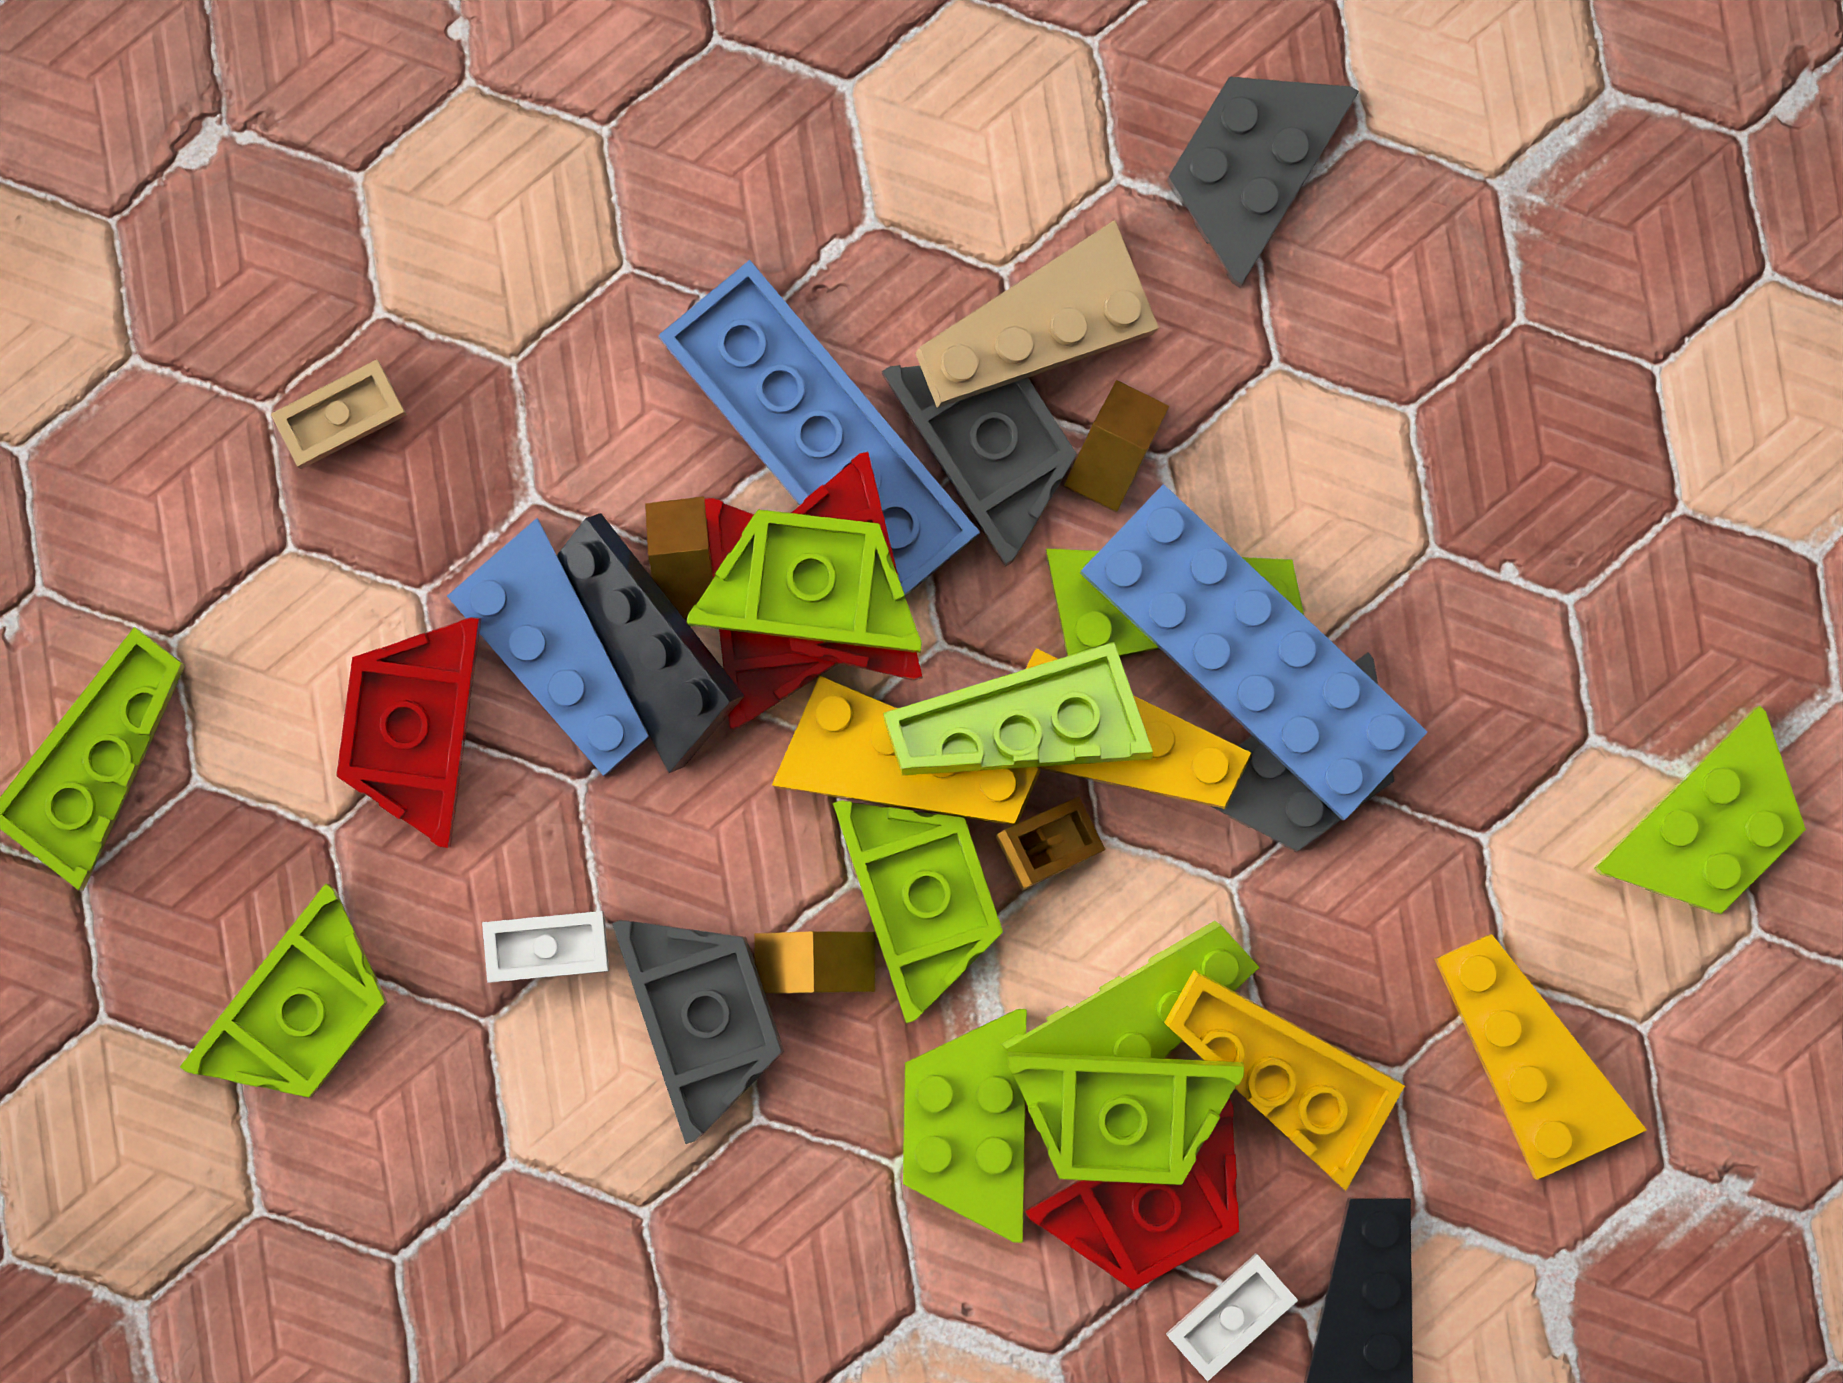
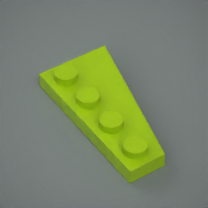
[1046,548,1304,657]
[0,627,185,891]
[1001,921,1260,1059]

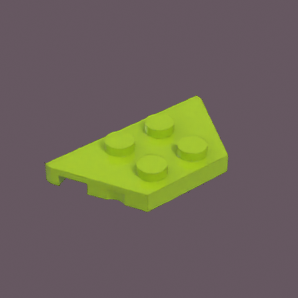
[687,509,922,653]
[1593,705,1806,914]
[833,800,1003,1024]
[180,883,387,1098]
[903,1009,1027,1243]
[1008,1052,1244,1185]

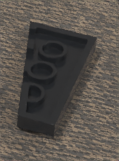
[557,513,744,773]
[1304,1198,1413,1383]

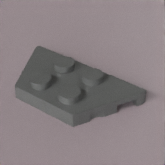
[1167,77,1359,288]
[882,365,1077,567]
[1210,652,1394,852]
[612,920,784,1144]

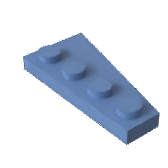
[447,518,650,777]

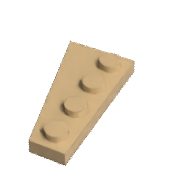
[915,220,1159,408]

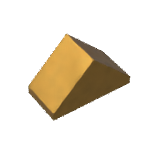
[1064,380,1170,513]
[645,496,713,619]
[996,796,1106,891]
[754,931,875,994]

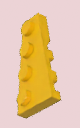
[1026,648,1252,809]
[772,675,1041,825]
[1434,934,1647,1180]
[1164,970,1405,1191]

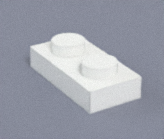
[482,911,609,983]
[1166,1253,1298,1382]

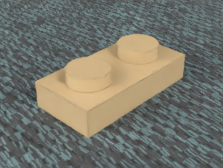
[271,359,407,469]

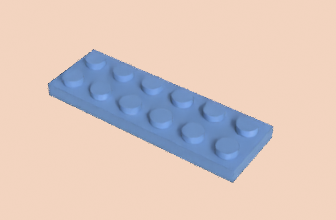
[658,260,980,597]
[1080,484,1427,821]

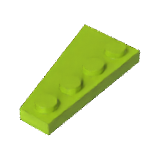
[883,642,1153,775]

